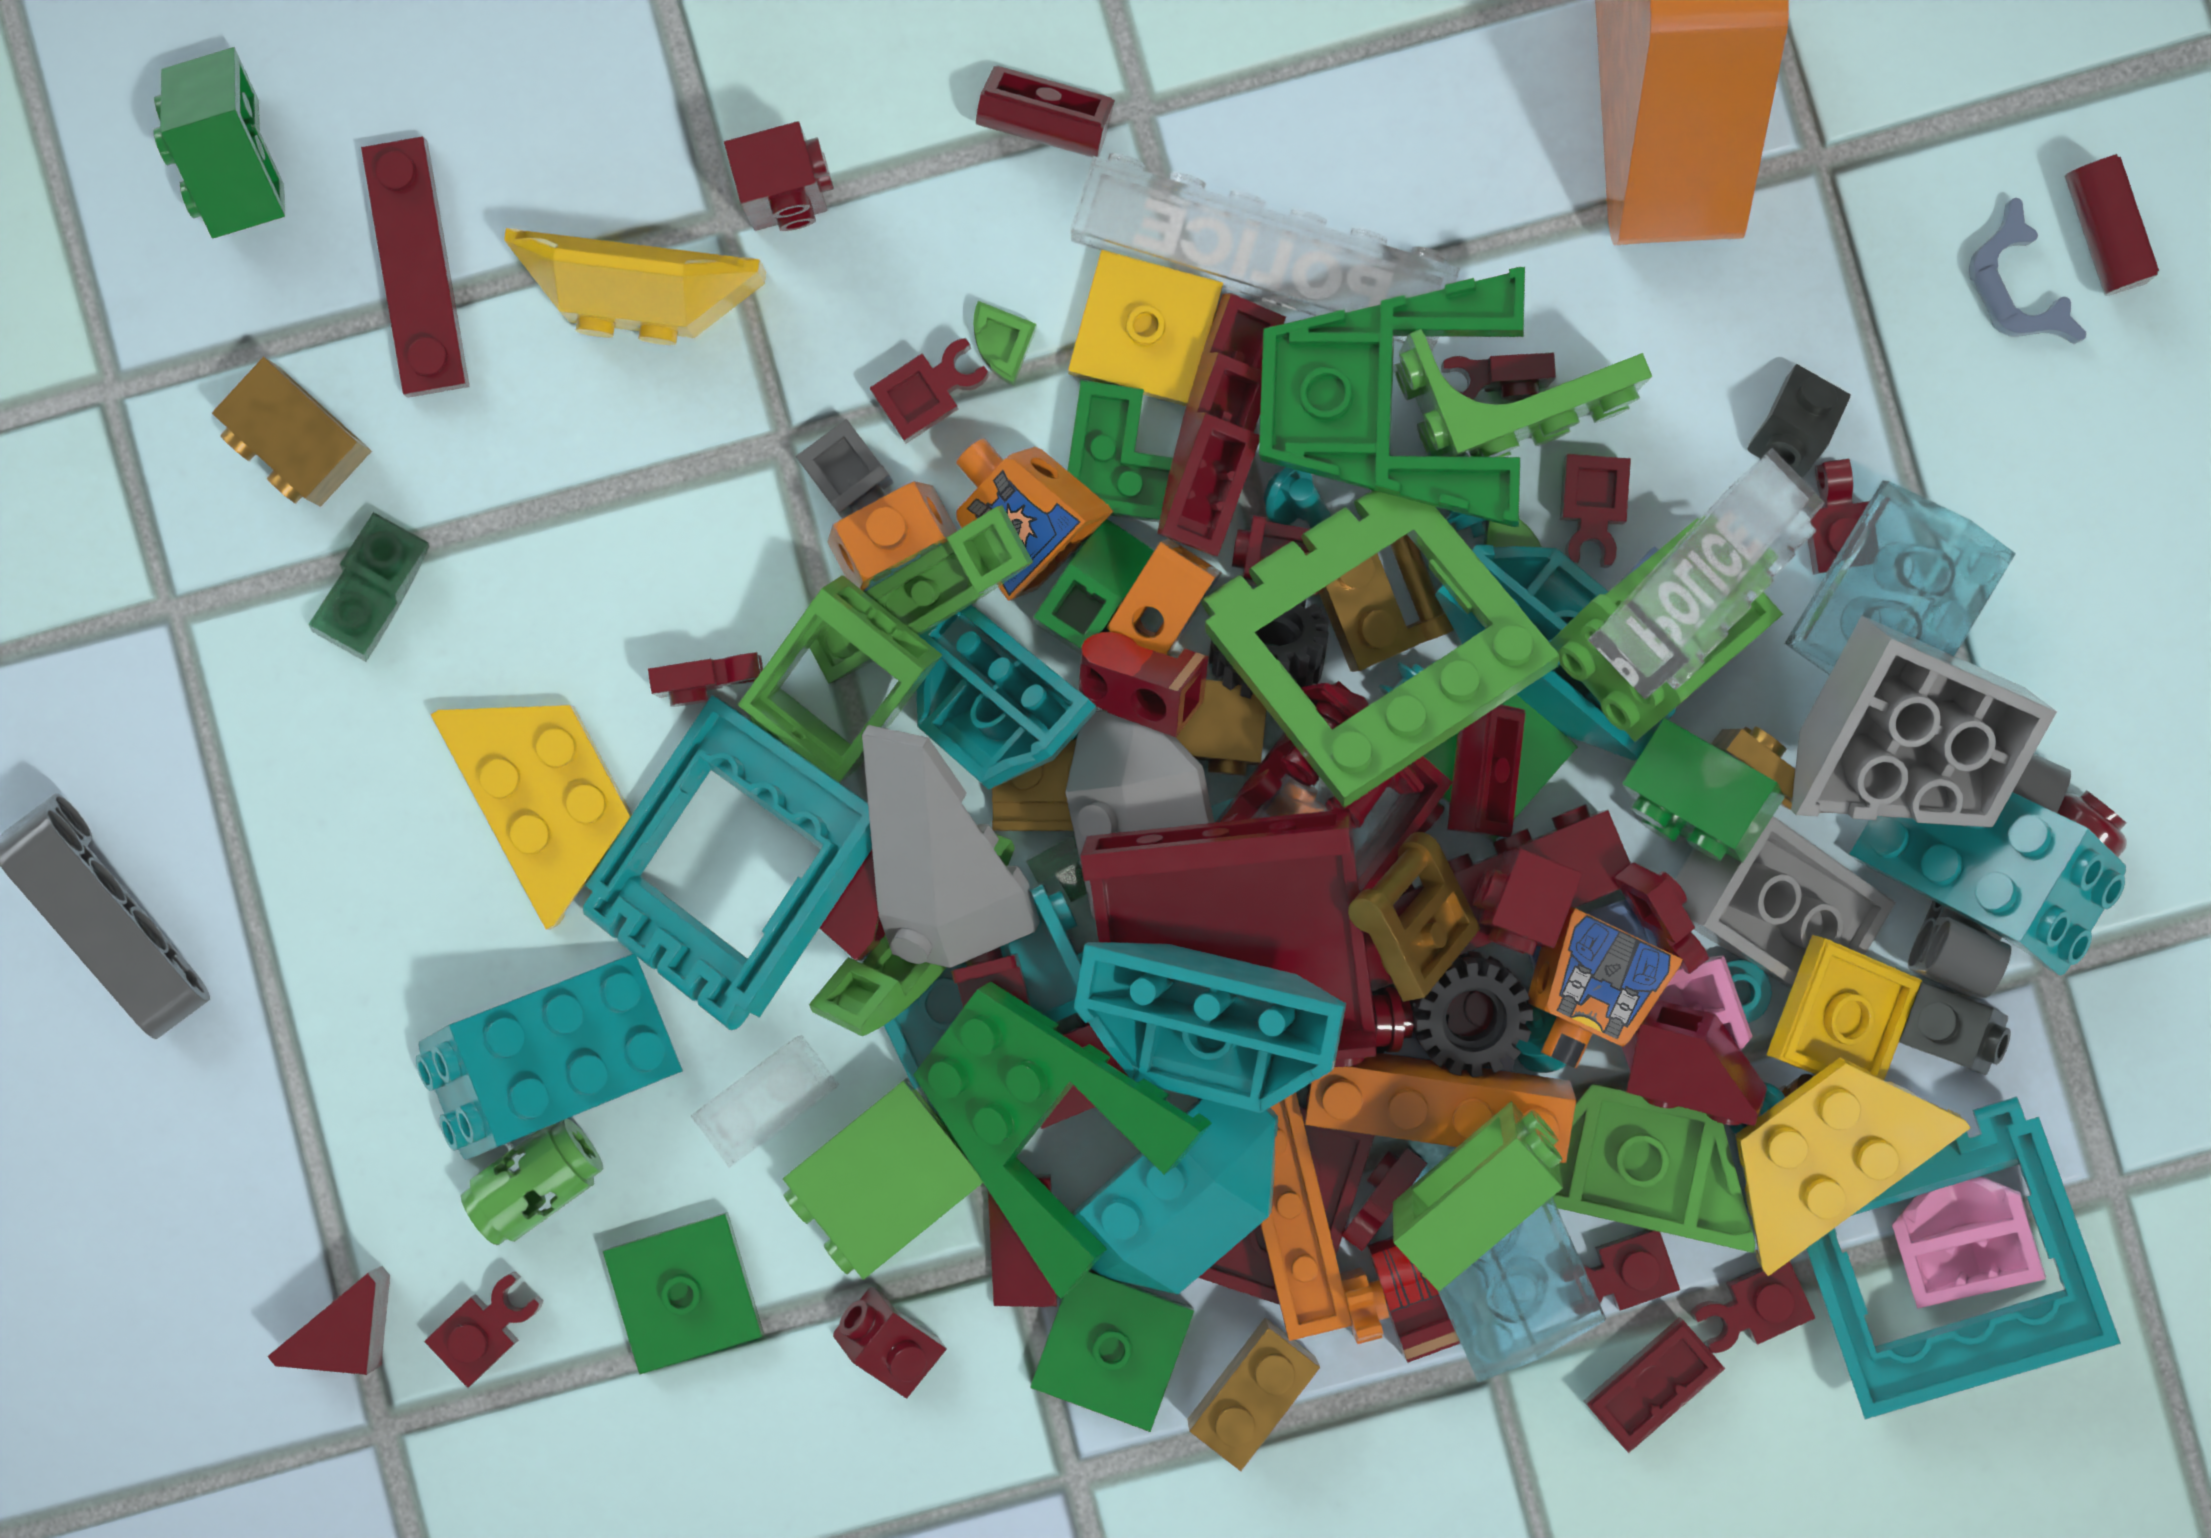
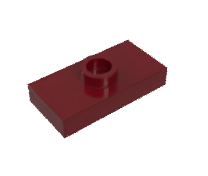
[1583,1317,1725,1453]

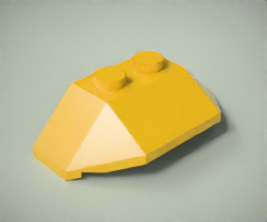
[504,228,766,345]

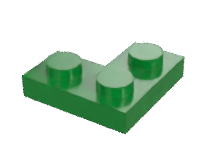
[1067,380,1173,523]

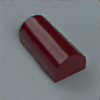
[976,66,1115,159]
[2064,154,2159,296]
[1447,704,1526,837]

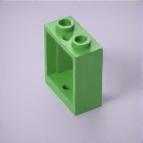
[738,575,942,783]
[1393,1101,1563,1292]

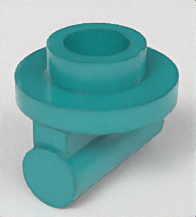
[1264,467,1332,529]

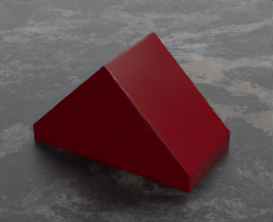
[267,1266,390,1375]

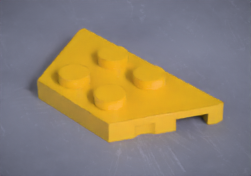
[430,705,632,930]
[1735,1057,1971,1276]

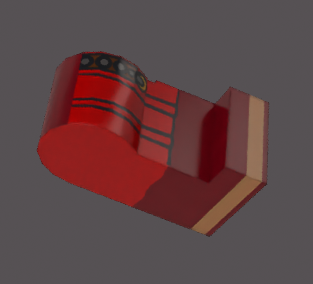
[1079,632,1208,737]
[1367,1236,1462,1363]

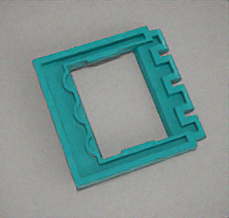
[583,695,872,1030]
[1806,1096,2121,1420]

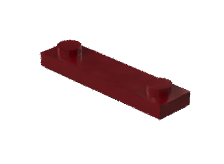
[361,136,470,398]

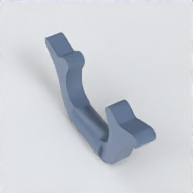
[1969,198,2086,344]

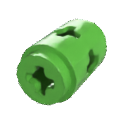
[460,1119,604,1245]

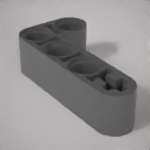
[1908,754,2071,998]
[0,794,210,1039]

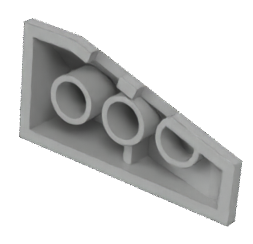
[862,725,1040,968]

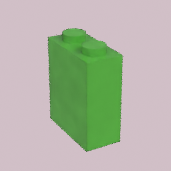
[782,1077,983,1280]

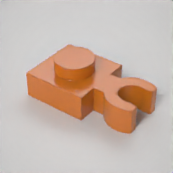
[1340,1267,1389,1344]

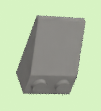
[1676,816,1896,988]

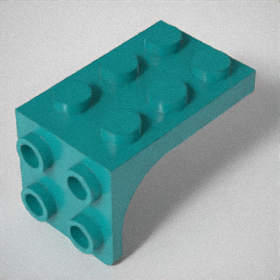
[1849,792,2126,976]
[884,884,1083,1090]
[416,954,683,1160]

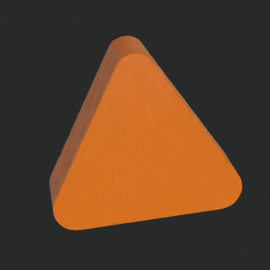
[1595,0,1789,246]

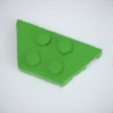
[1543,1084,1756,1253]

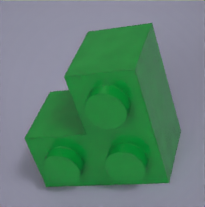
[153,47,285,239]
[1622,718,1785,863]

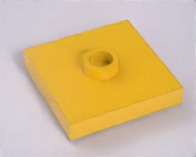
[1068,249,1223,406]
[1766,935,1922,1080]

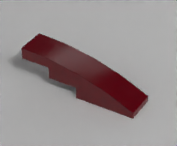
[1157,293,1286,557]

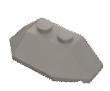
[1065,709,1214,919]

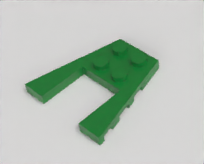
[1259,267,1525,527]
[913,982,1212,1299]

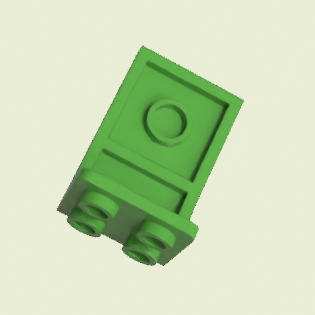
[1393,329,1653,457]
[1549,518,1784,742]

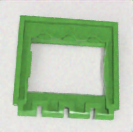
[1201,490,1560,808]

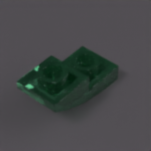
[308,512,430,662]

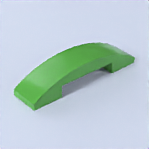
[810,505,1033,684]
[809,833,1015,1037]

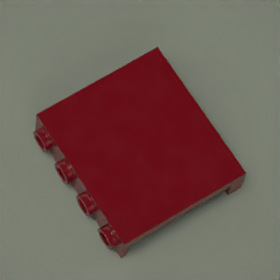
[1080,809,1377,1077]

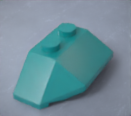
[1435,545,1676,761]
[916,605,1096,790]
[1074,942,1346,1113]
[1071,1098,1278,1294]

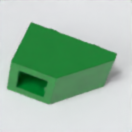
[1033,519,1155,654]

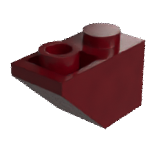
[1626,1000,1767,1126]

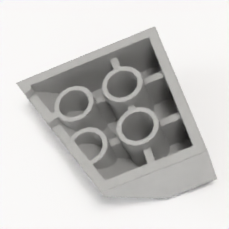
[1791,616,2057,827]

